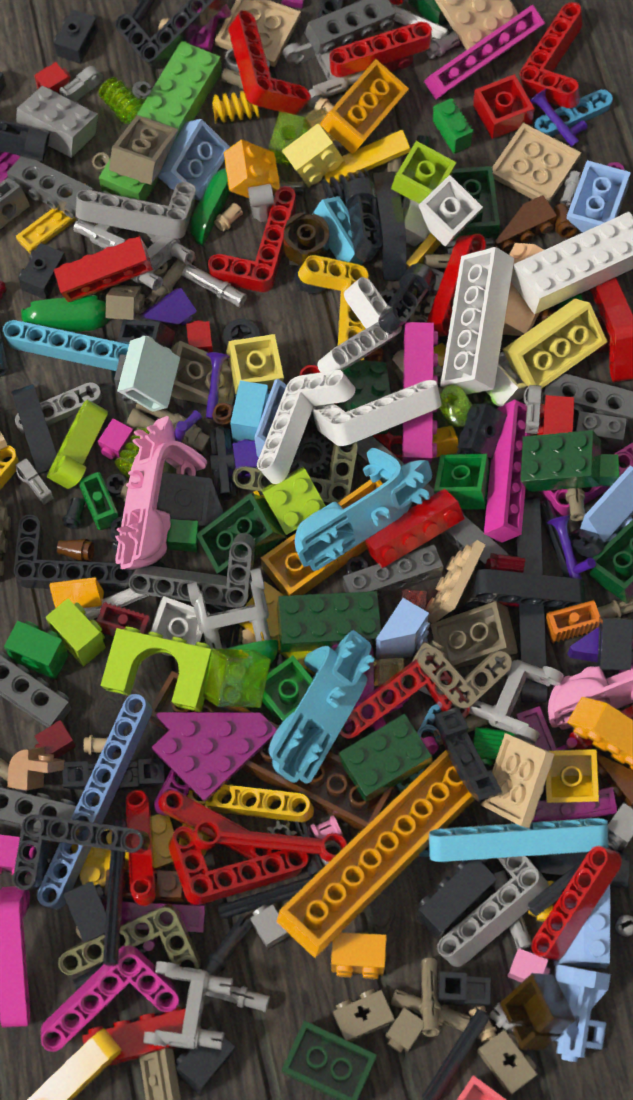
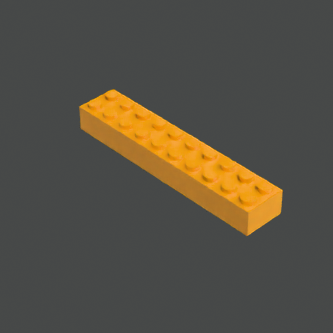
[276,750,475,958]

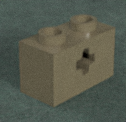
[106,285,145,320]
[333,989,394,1042]
[477,1030,537,1096]

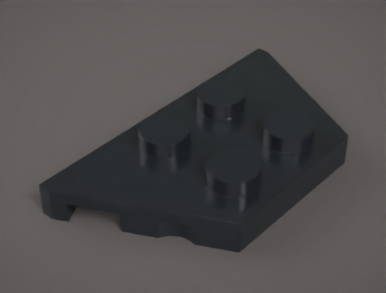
[156,472,224,526]

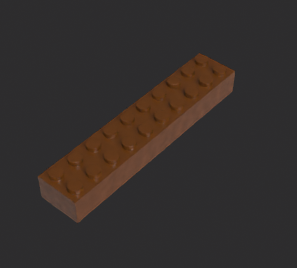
[149,671,394,831]

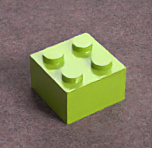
[391,141,456,204]
[261,467,326,535]
[45,598,106,667]

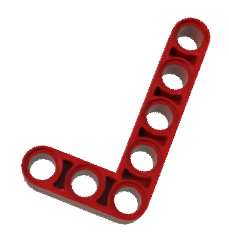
[520,2,583,108]
[228,10,311,115]
[208,186,296,292]
[589,277,633,382]
[338,656,470,738]
[168,826,308,905]

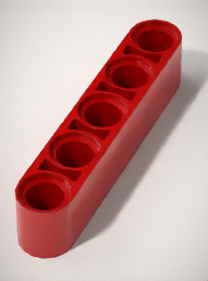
[329,21,432,78]
[426,234,486,337]
[532,846,622,960]

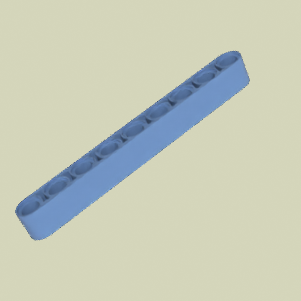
[37,694,152,909]

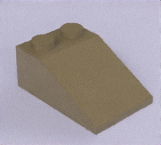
[109,115,178,185]
[171,341,235,405]
[431,601,518,668]

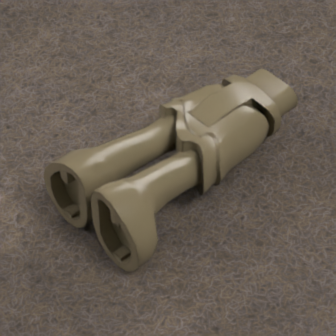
[126,403,210,453]

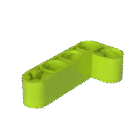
[47,399,108,489]

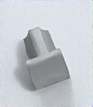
[248,184,274,222]

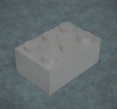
[16,86,98,158]

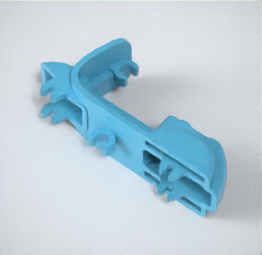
[295,448,432,571]
[269,630,375,783]

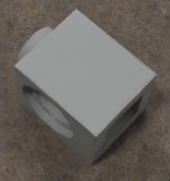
[250,905,289,949]

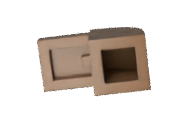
[8,747,64,790]

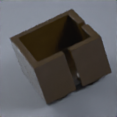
[500,973,576,1050]

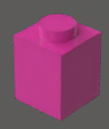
[98,419,135,461]

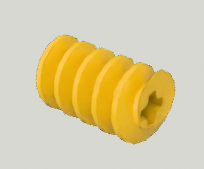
[212,91,259,124]

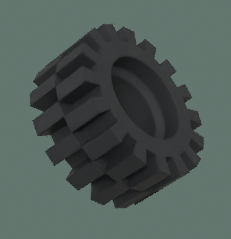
[291,434,332,478]

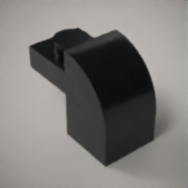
[438,972,490,1006]

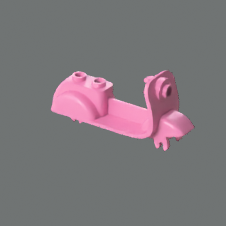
[115,416,207,570]
[548,666,633,730]

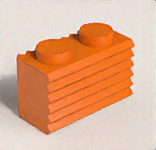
[545,600,600,643]

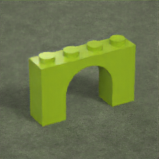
[100,627,217,712]

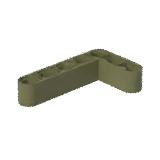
[233,442,358,503]
[58,904,201,975]

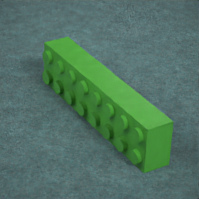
[99,41,222,201]

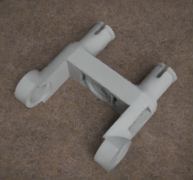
[283,43,364,107]
[74,191,128,248]
[131,233,195,291]
[187,568,272,651]
[469,657,564,744]
[143,962,233,1050]

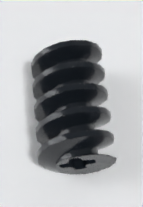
[322,168,370,203]

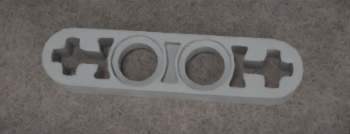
[15,382,102,434]

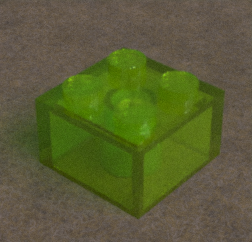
[203,648,271,707]

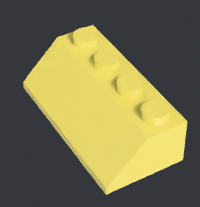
[502,299,607,389]

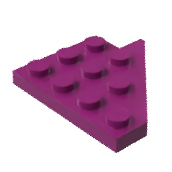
[152,712,277,803]

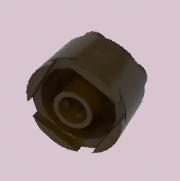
[284,212,329,267]

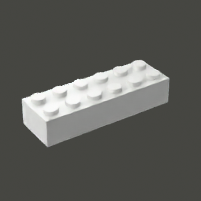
[511,212,633,314]
[440,247,514,396]

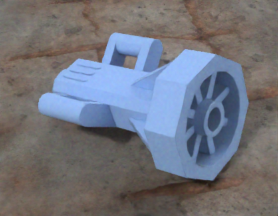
[553,964,610,1062]

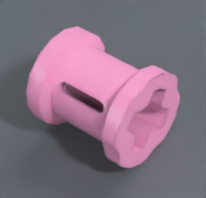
[310,815,342,839]

